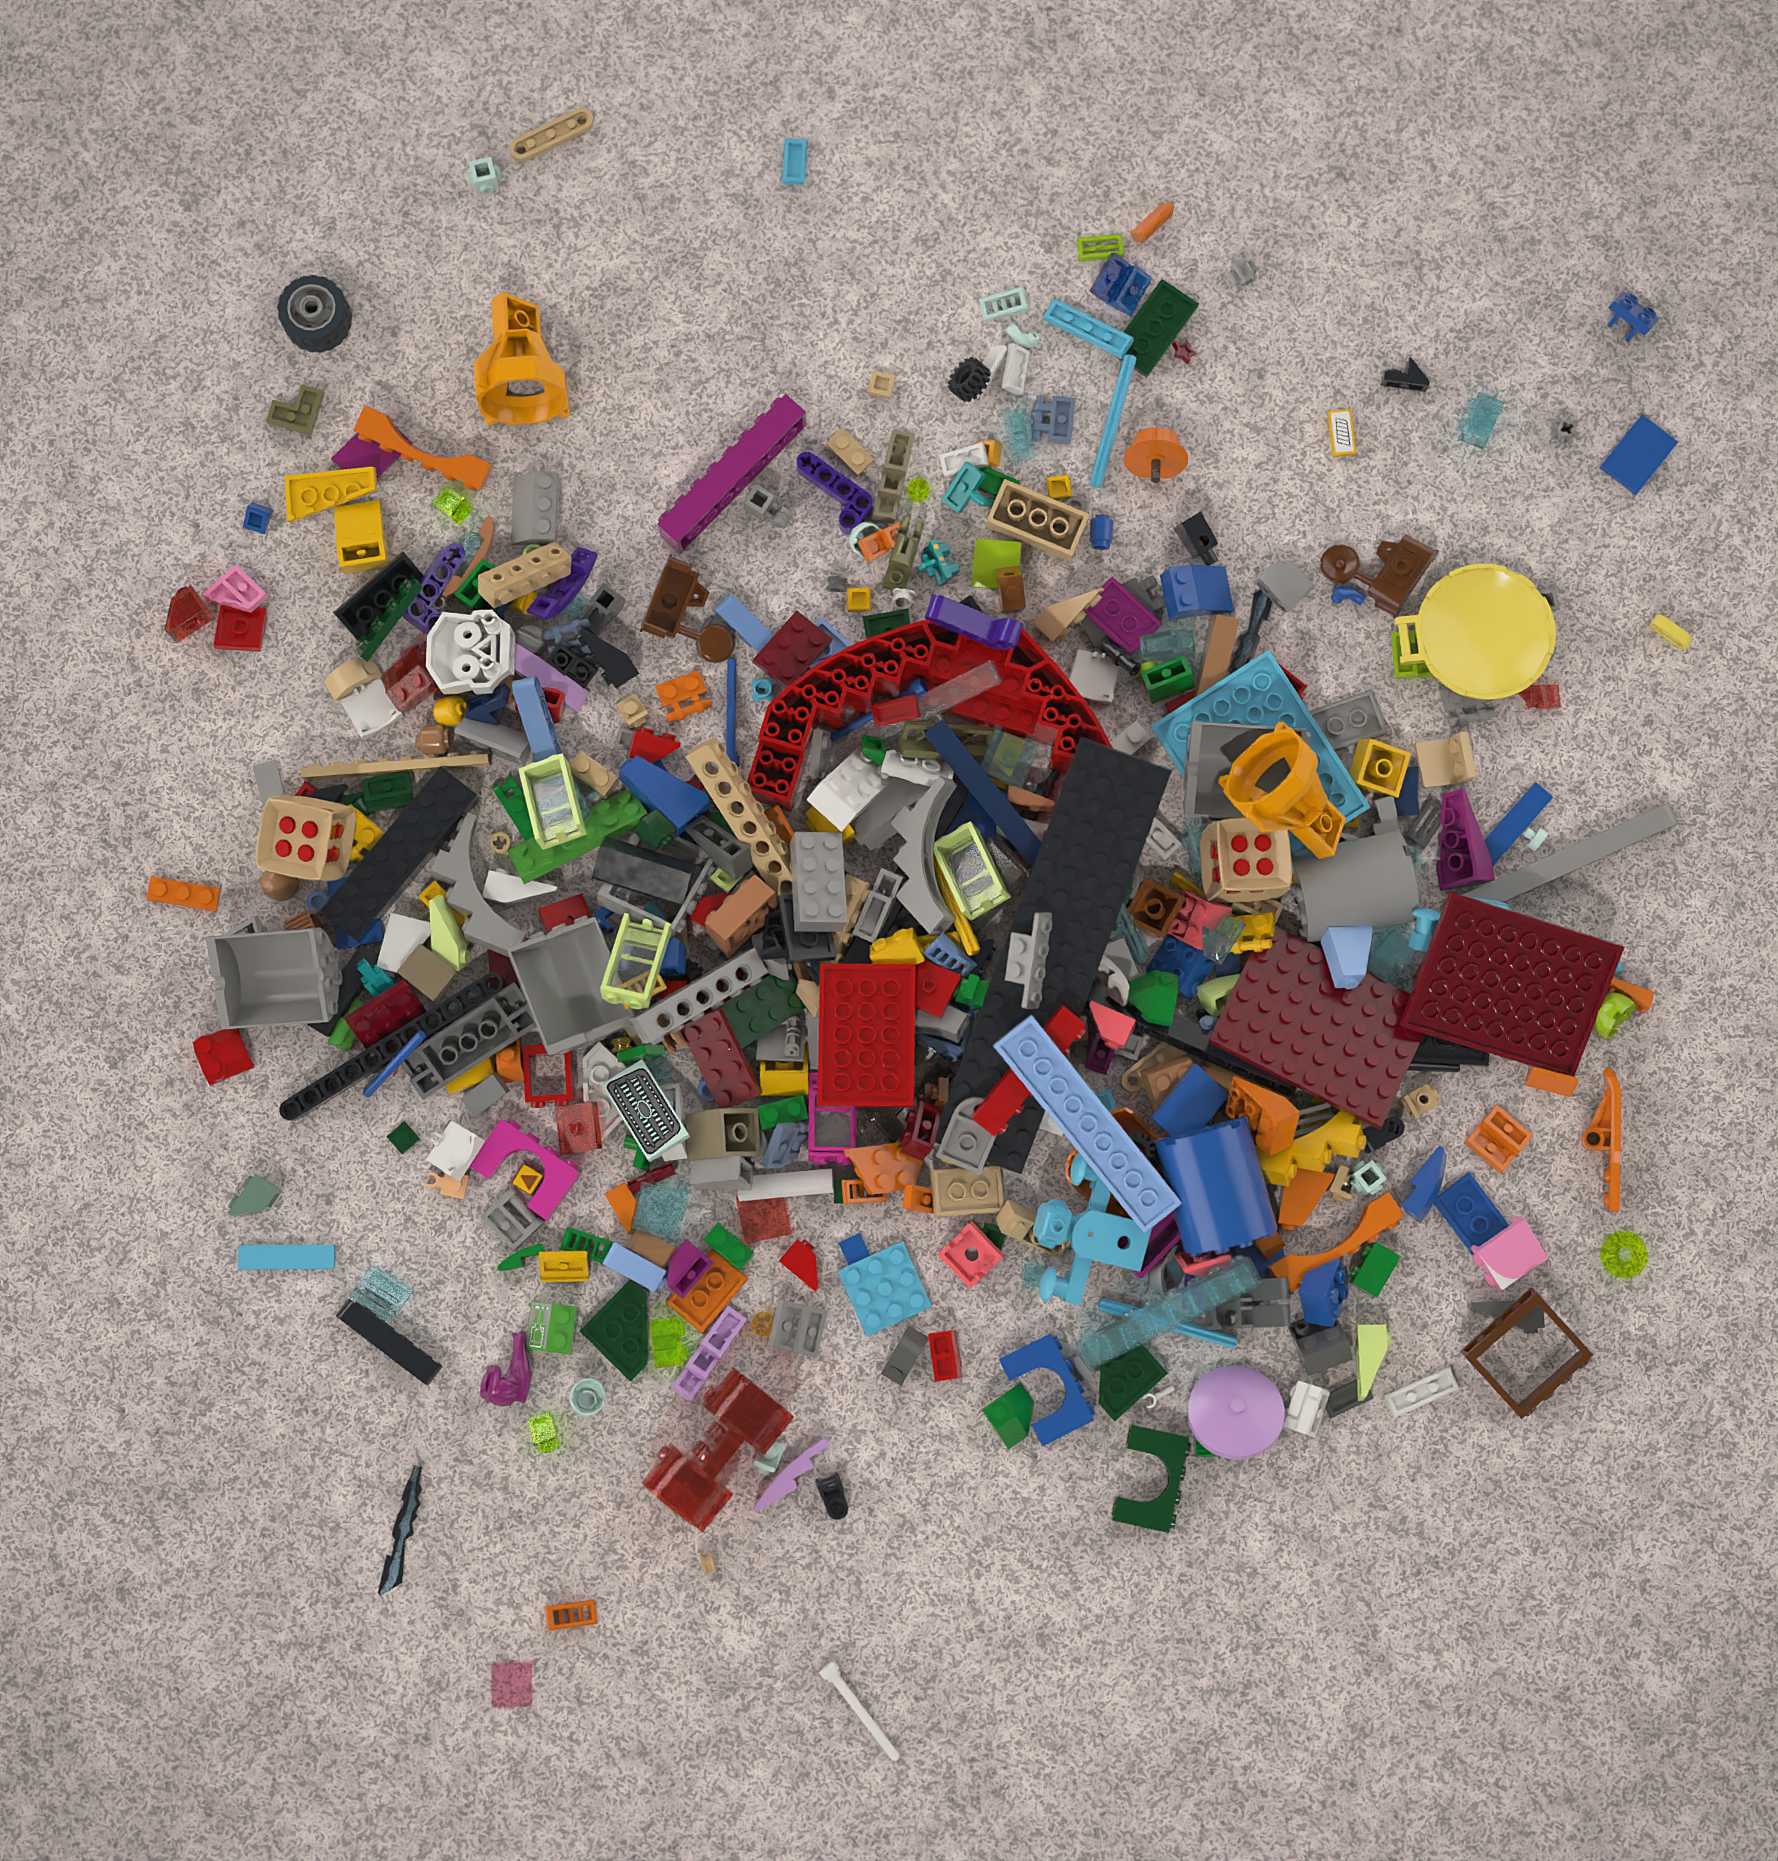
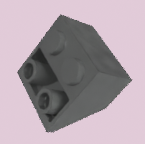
[1287,1318,1353,1376]

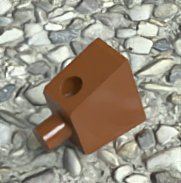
[995,566,1026,613]

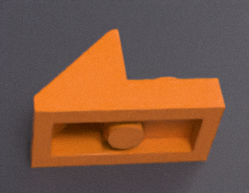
[903,1184,934,1214]

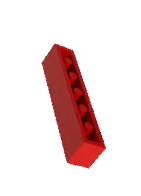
[971,1004,1086,1137]

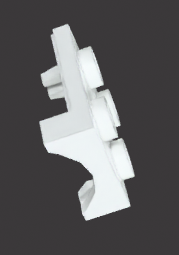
[1069,649,1120,705]
[340,677,404,740]
[426,1120,485,1182]

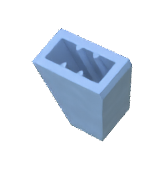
[1320,925,1373,989]
[602,1242,668,1292]

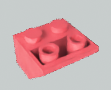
[1167,889,1233,952]

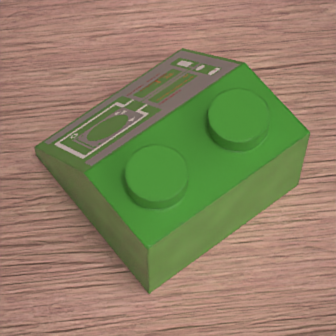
[525,1301,579,1355]

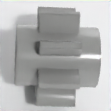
[1229,258,1258,287]
[1550,416,1580,446]

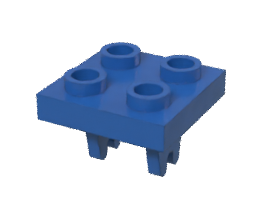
[1607,291,1659,342]

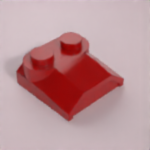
[192,1028,255,1086]

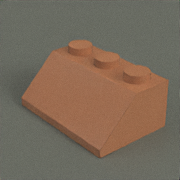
[705,875,778,959]

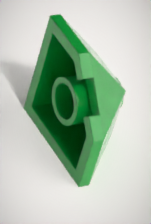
[1127,970,1178,1027]
[981,1382,1034,1450]

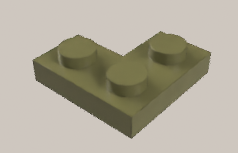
[266,384,325,436]

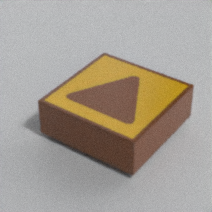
[511,1163,544,1196]

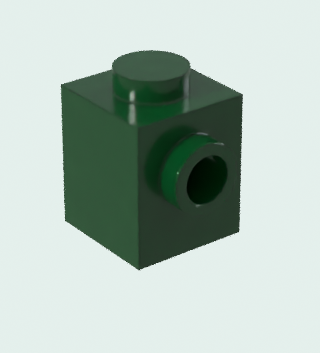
[635,809,677,852]

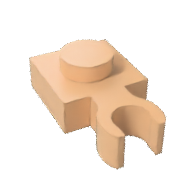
[425,1172,470,1199]

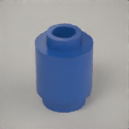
[1089,514,1114,550]

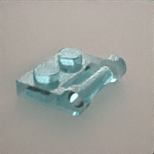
[349,1265,413,1324]

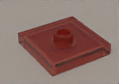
[555,1101,602,1156]

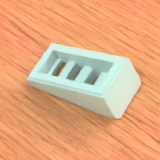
[979,286,1030,321]

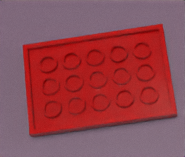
[817,964,916,1107]

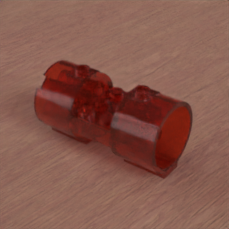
[641,1367,794,1532]

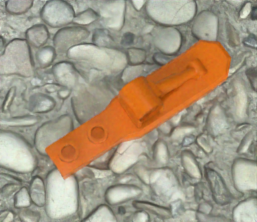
[1581,1068,1622,1212]

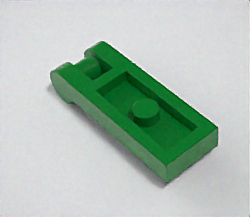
[492,775,544,841]

